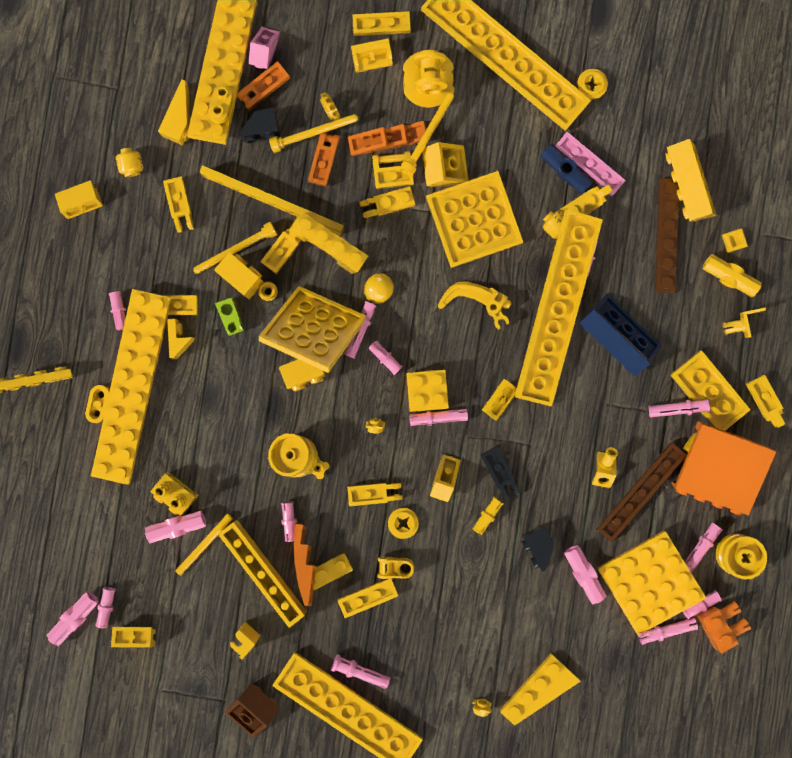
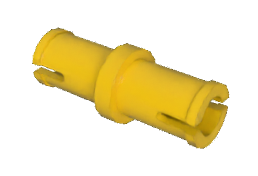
[472,497,504,535]

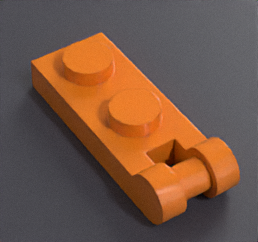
[237,61,290,111]
[308,132,340,187]

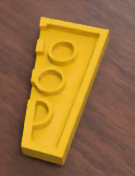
[0,367,73,393]
[500,654,581,725]

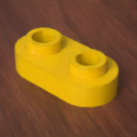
[208,84,233,124]
[85,385,110,423]

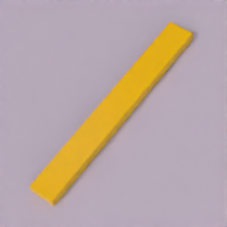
[200,165,344,235]

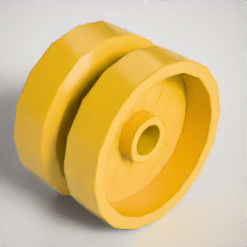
[268,434,318,478]
[716,533,767,579]

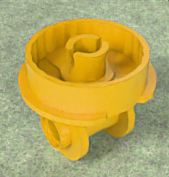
[403,50,454,108]

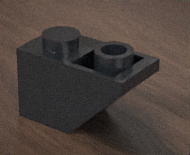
[239,107,280,144]
[521,525,554,572]

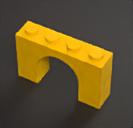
[288,211,368,274]

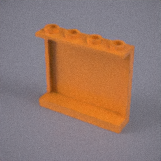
[672,421,776,516]

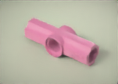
[145,510,206,543]
[563,545,607,604]
[46,591,99,646]

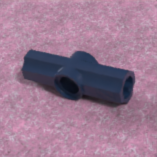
[540,143,593,195]

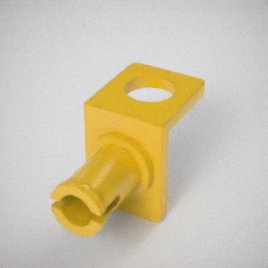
[723,308,766,338]
[592,447,618,488]

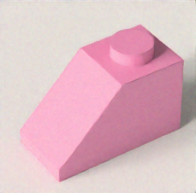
[249,27,280,69]

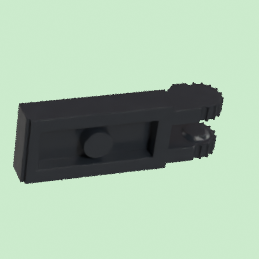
[480,446,521,501]

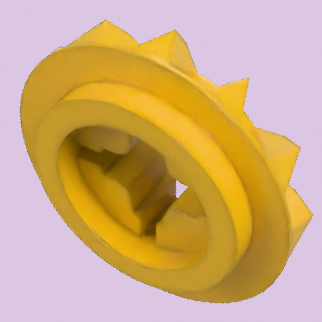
[577,69,608,100]
[320,92,340,121]
[388,508,419,539]

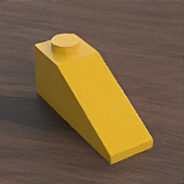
[158,80,190,146]

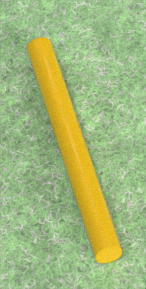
[175,514,233,576]

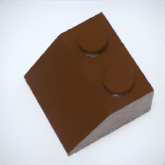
[224,683,280,738]

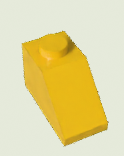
[430,454,461,502]

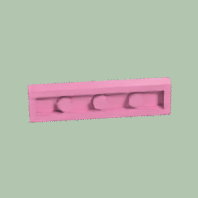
[555,132,626,196]

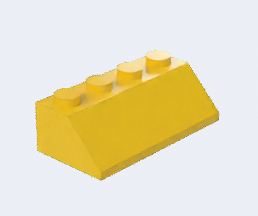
[665,139,717,222]

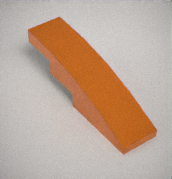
[348,121,427,156]
[294,524,316,606]

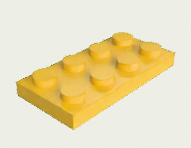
[670,350,750,431]

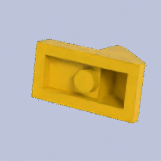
[167,319,195,359]

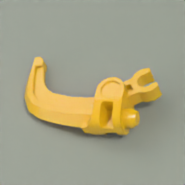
[438,282,511,330]

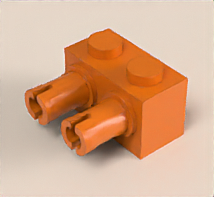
[696,601,751,654]

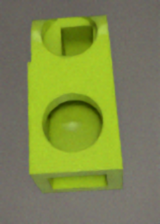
[215,297,244,336]

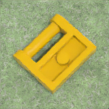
[372,151,414,189]

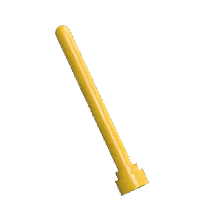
[399,92,454,176]
[269,114,358,153]
[193,222,278,274]

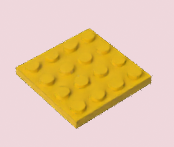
[426,171,523,268]
[259,286,366,373]
[597,530,706,635]

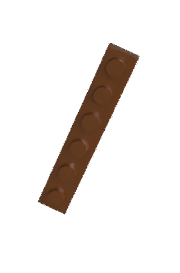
[654,178,679,294]
[596,442,687,542]

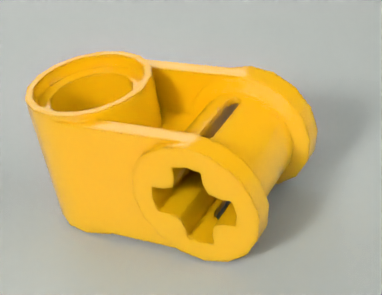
[378,557,414,579]

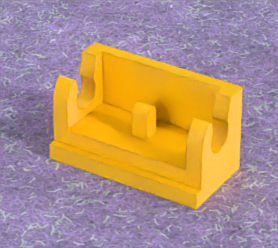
[351,38,393,73]
[55,180,103,219]
[230,622,261,659]
[111,627,156,647]

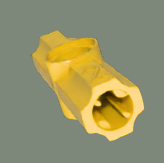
[702,254,762,297]

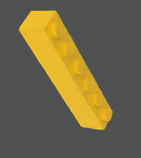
[218,520,307,628]

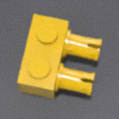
[150,472,199,515]

